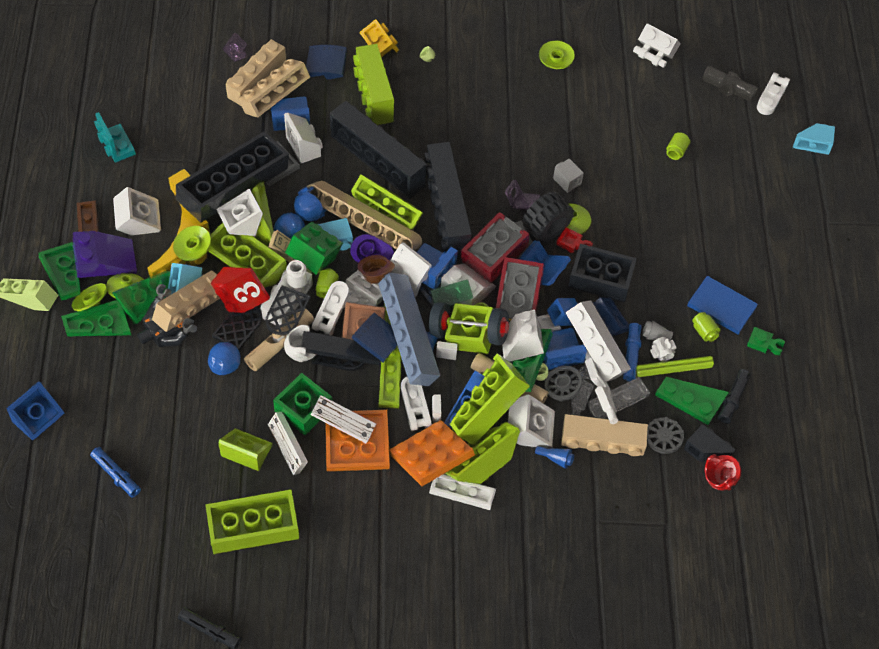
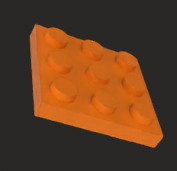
[326,410,390,471]
[389,420,475,486]

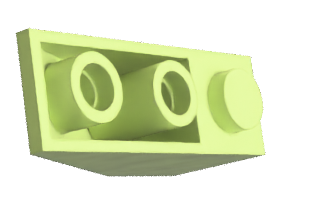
[0,279,58,311]

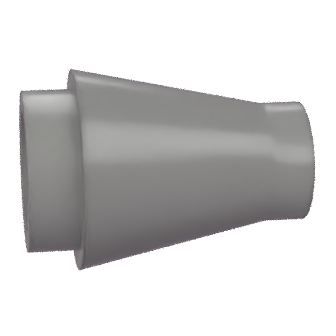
[642,321,673,341]

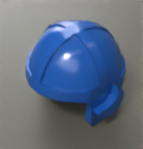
[294,186,327,221]

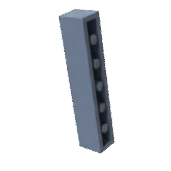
[378,272,440,386]

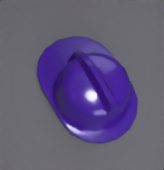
[350,234,394,263]

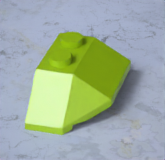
[351,175,423,236]
[251,182,273,247]
[445,422,520,484]

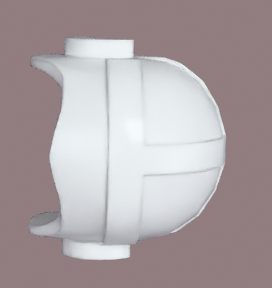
[284,325,317,362]

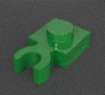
[747,327,785,356]

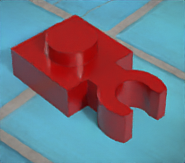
[556,227,593,253]

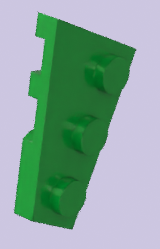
[38,242,80,301]
[112,271,170,324]
[61,300,131,336]
[655,377,729,425]

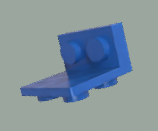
[271,97,310,131]
[519,241,571,286]
[416,243,458,290]
[543,328,587,370]

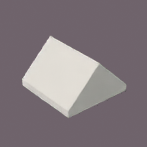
[217,189,263,236]

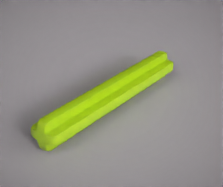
[636,356,714,377]

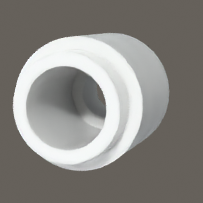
[286,260,307,288]

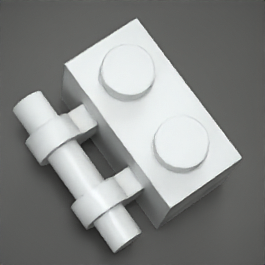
[633,24,680,68]

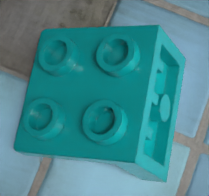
[94,112,136,162]

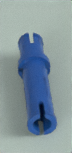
[623,323,642,381]
[90,447,141,498]

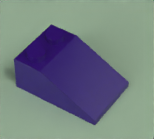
[73,231,137,278]

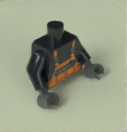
[137,284,197,347]

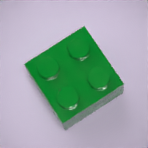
[285,222,343,275]
[273,373,332,435]

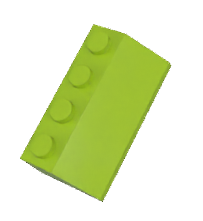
[208,223,287,287]

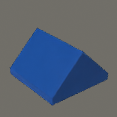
[6,382,64,440]

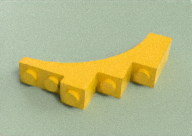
[148,169,210,277]

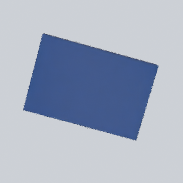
[687,276,758,335]

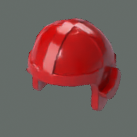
[705,454,741,491]

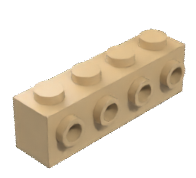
[226,39,286,106]
[238,59,310,118]
[152,270,220,332]
[561,414,648,456]

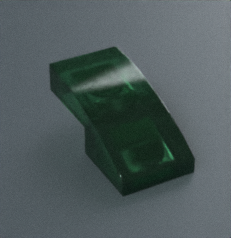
[431,279,473,306]

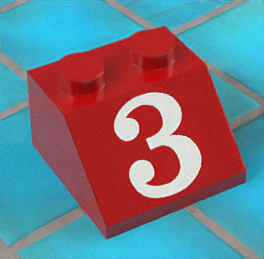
[211,267,270,313]

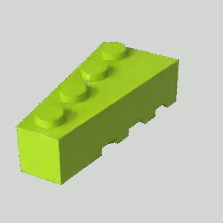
[450,353,530,446]

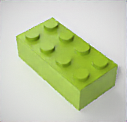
[353,44,394,125]
[205,490,299,554]

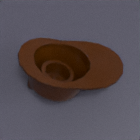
[357,255,395,284]

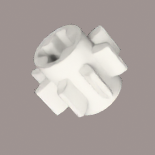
[650,337,676,362]

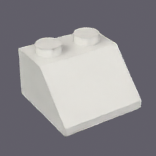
[284,113,323,163]
[113,187,161,235]
[441,264,496,305]
[502,310,544,362]
[508,394,555,448]

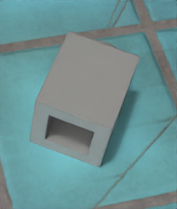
[553,159,584,193]

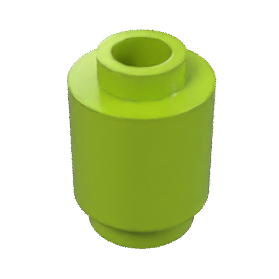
[666,133,690,160]
[315,269,339,299]
[692,312,720,342]

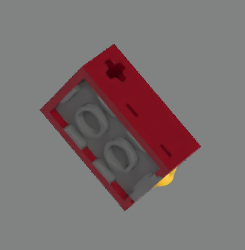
[461,212,529,283]
[496,257,545,321]

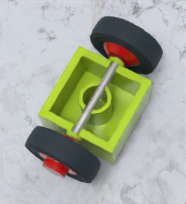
[429,302,509,354]

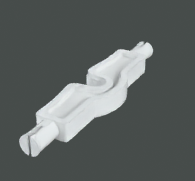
[585,350,618,424]

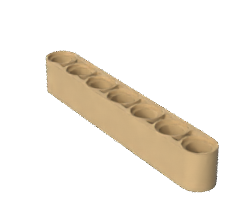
[307,181,422,251]

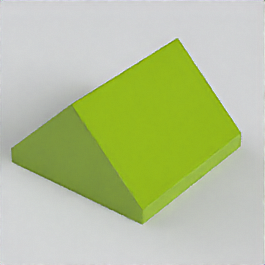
[219,428,273,471]

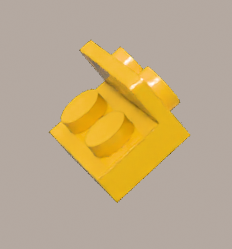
[359,19,399,57]

